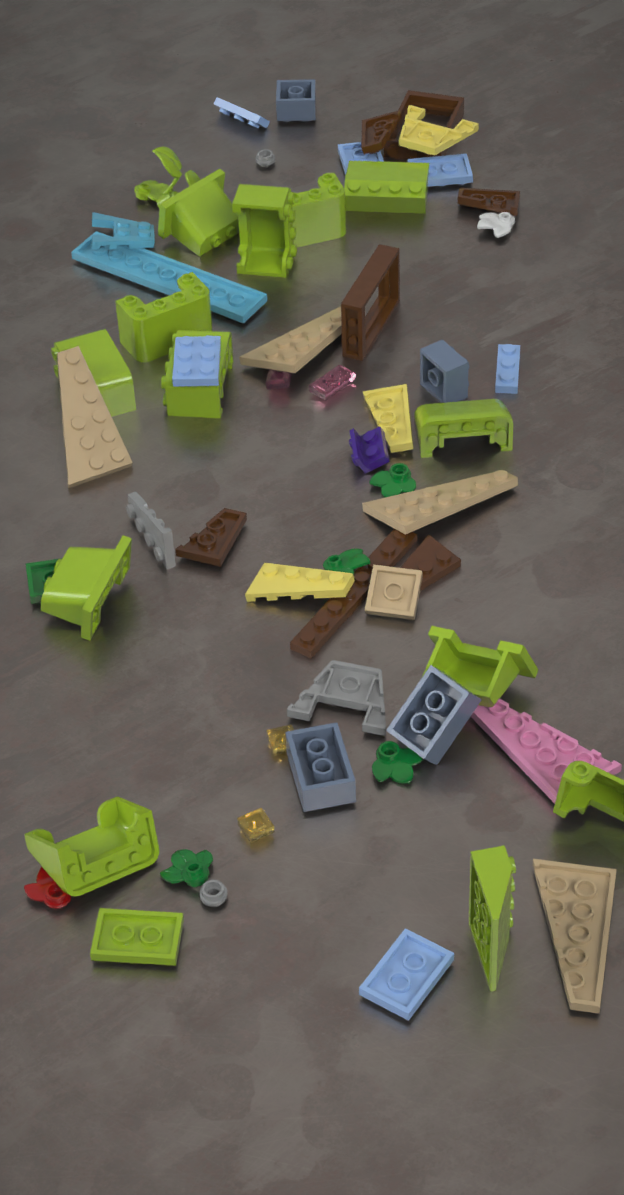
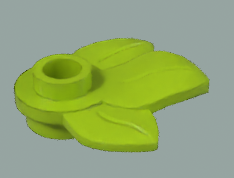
[134,180,173,201]

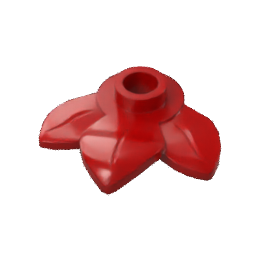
[24,867,71,909]

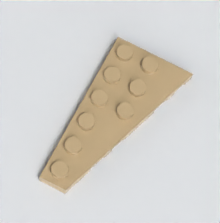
[239,306,342,373]
[57,346,133,488]
[362,470,518,535]
[532,859,617,1014]

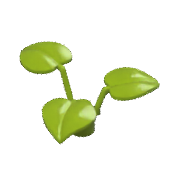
[152,146,201,208]

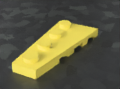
[363,384,414,453]

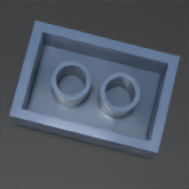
[386,665,482,765]
[285,722,356,812]

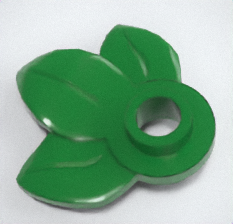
[369,463,416,498]
[323,548,371,575]
[372,741,423,784]
[160,849,213,887]

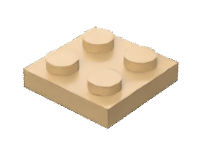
[365,565,423,620]

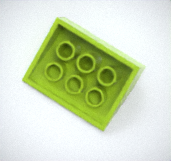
[344,161,429,214]
[469,845,516,992]

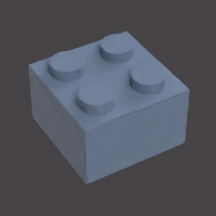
[276,79,316,122]
[420,339,469,403]

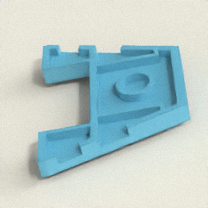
[92,212,155,250]

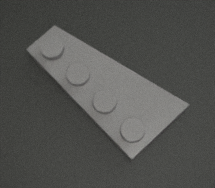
[126,492,176,569]

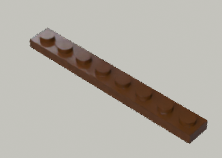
[290,529,417,658]

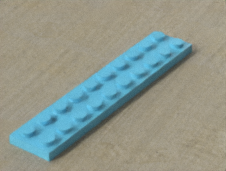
[71,231,267,323]

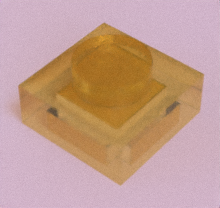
[267,724,294,756]
[237,808,275,843]

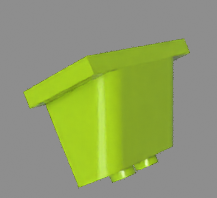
[158,169,239,257]
[41,535,132,641]
[422,626,539,707]

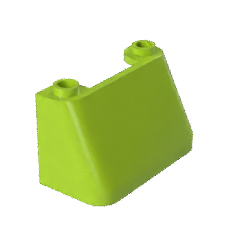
[414,399,513,458]
[553,761,624,822]
[24,796,159,897]

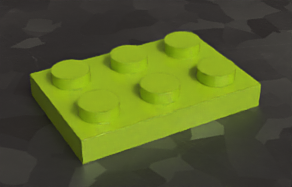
[90,908,184,966]

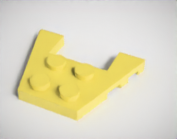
[399,105,479,155]

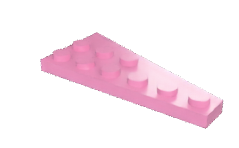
[471,699,622,804]

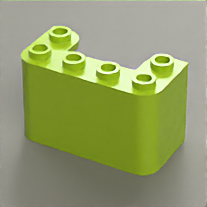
[292,173,346,248]
[232,184,297,278]
[115,272,213,362]
[51,329,136,417]
[161,329,234,418]

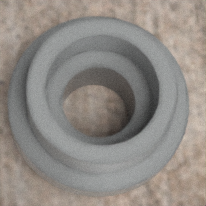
[255,149,275,167]
[199,879,228,906]

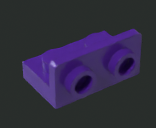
[349,426,390,474]

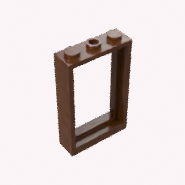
[384,90,464,160]
[341,244,400,361]

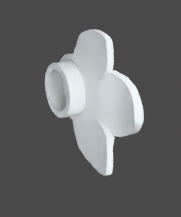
[477,212,515,238]

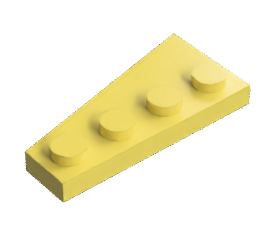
[245,563,355,602]

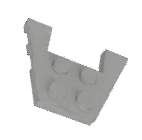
[287,660,386,736]

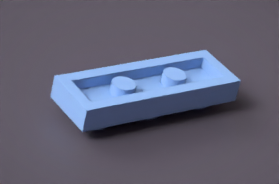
[214,97,270,129]
[495,344,520,394]

